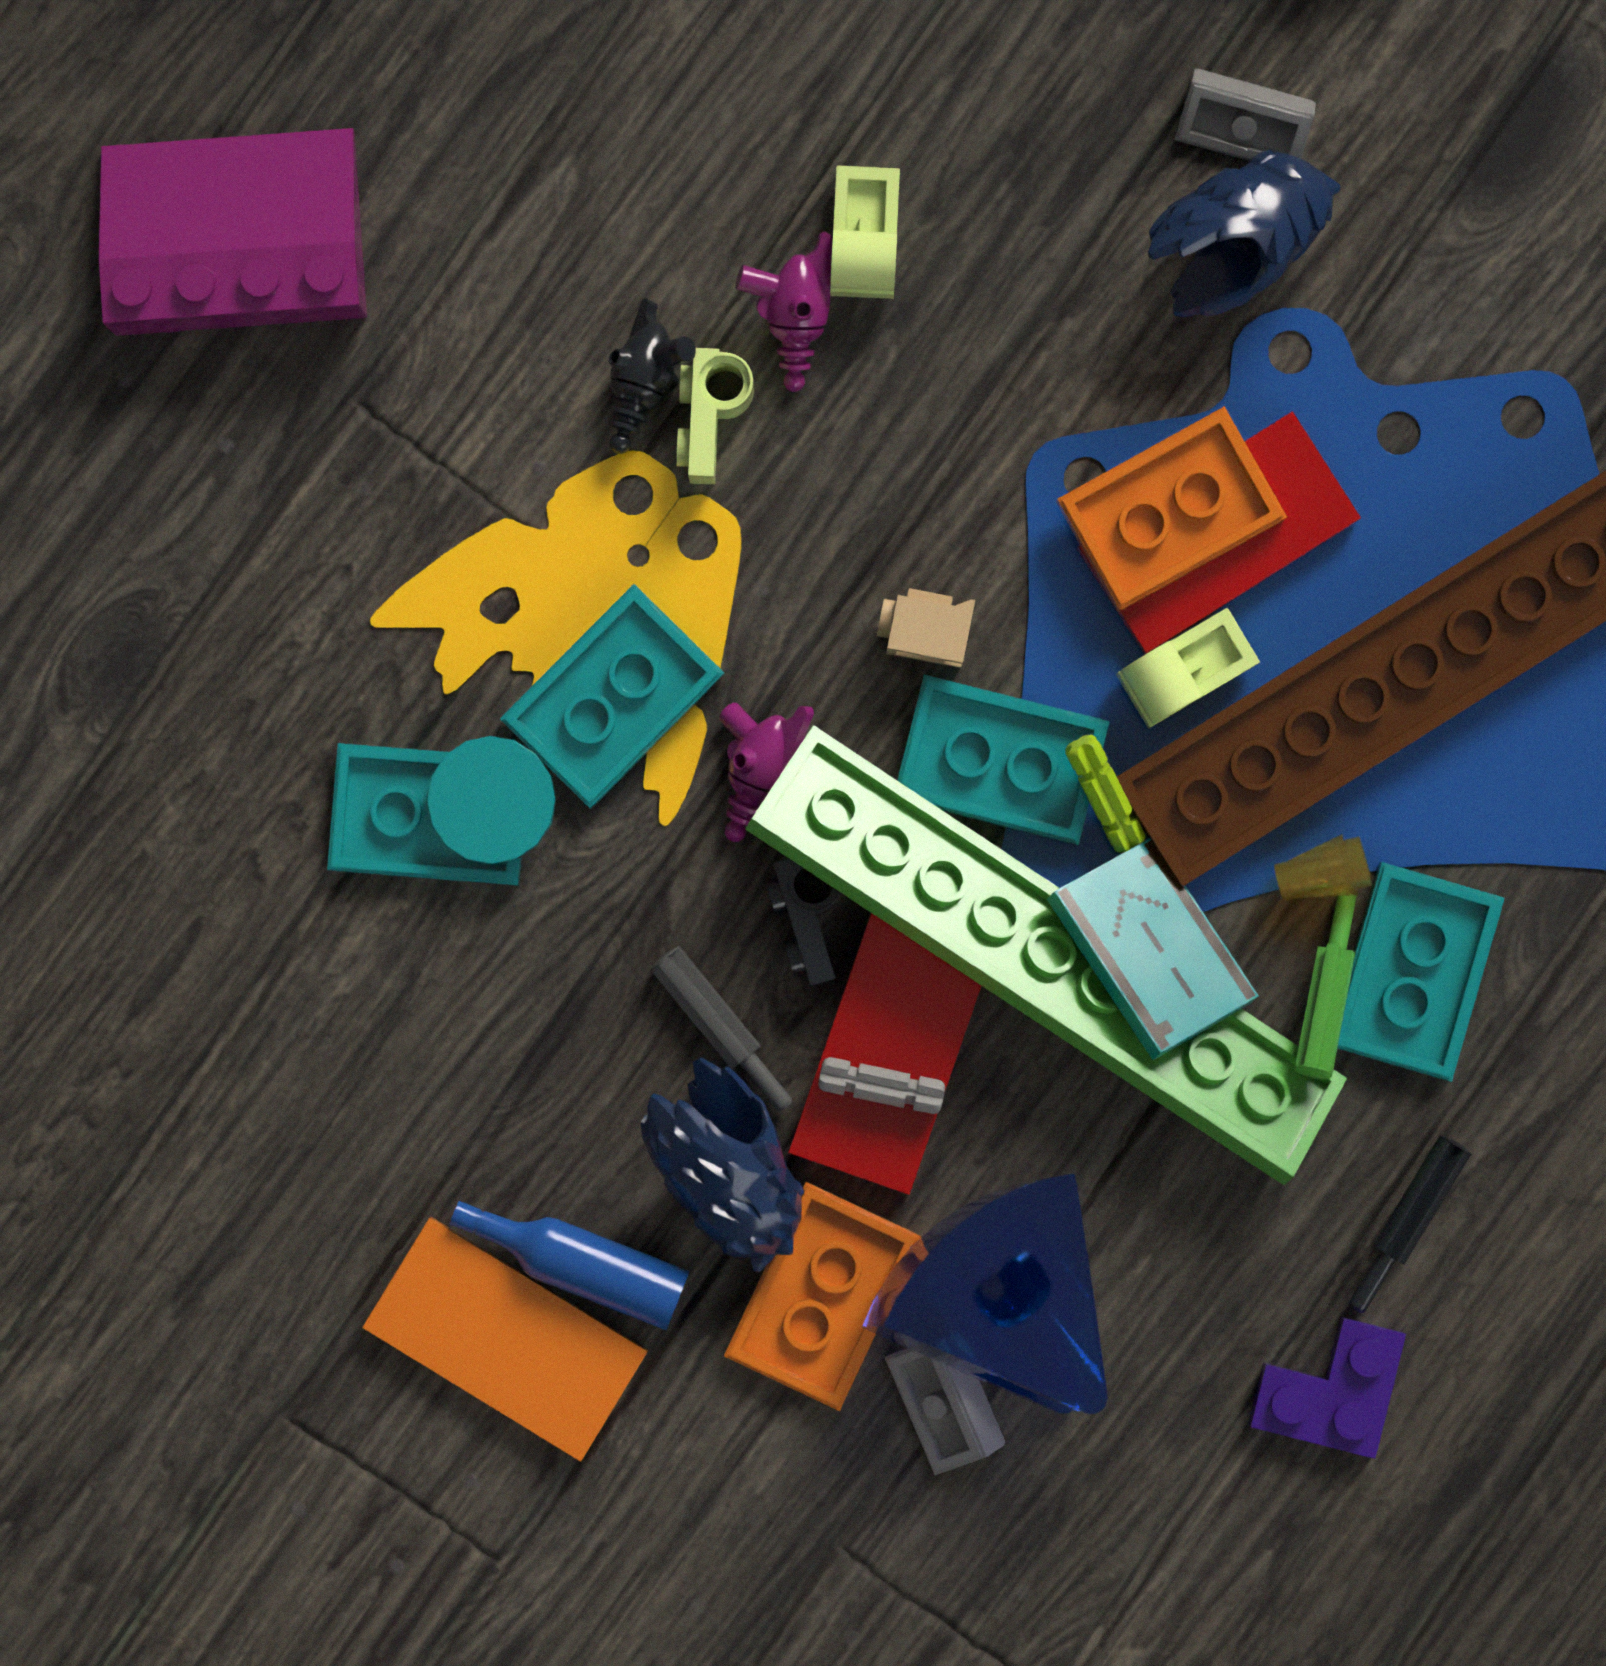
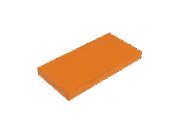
[362,1217,649,1462]

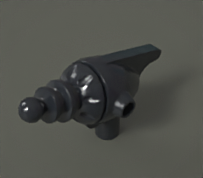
[609,298,696,454]

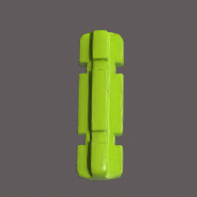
[1065,734,1145,853]

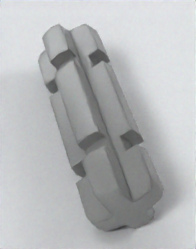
[818,1057,945,1114]

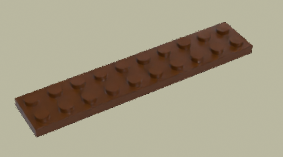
[1117,470,1606,887]

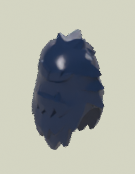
[1148,149,1340,317]
[641,1058,804,1273]

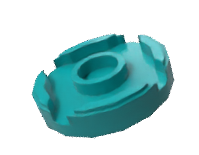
[427,736,556,864]

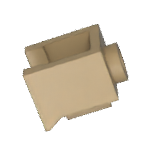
[877,588,975,668]

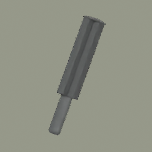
[650,946,792,1111]

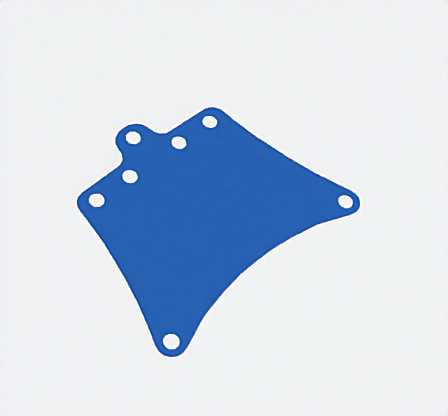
[1001,308,1606,912]

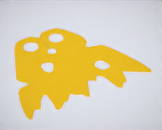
[370,451,741,826]

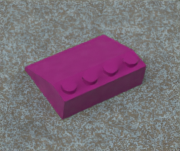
[99,128,367,336]

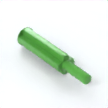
[1294,889,1357,1079]

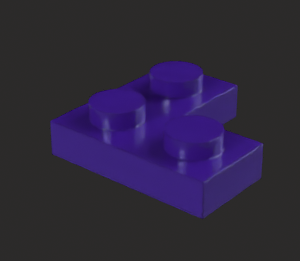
[1248,1316,1406,1459]

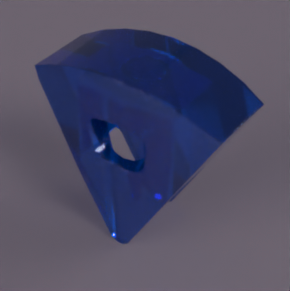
[862,1173,1108,1414]

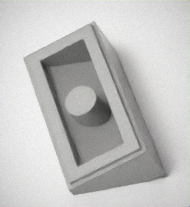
[1175,69,1316,161]
[884,1327,1005,1475]

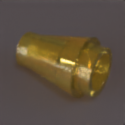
[1274,834,1373,901]

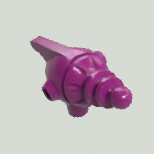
[735,232,833,392]
[719,703,814,842]

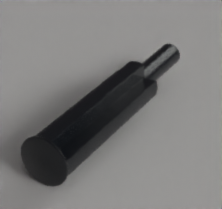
[1349,1135,1472,1313]

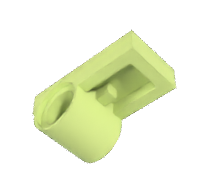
[830,165,900,299]
[677,348,754,485]
[1116,607,1260,729]

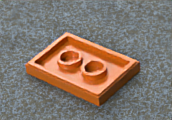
[1056,406,1287,612]
[724,1181,921,1411]

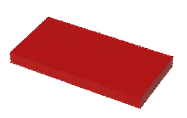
[1077,411,1361,655]
[789,913,981,1195]

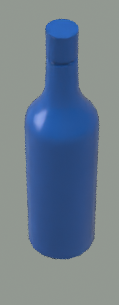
[450,1201,690,1331]

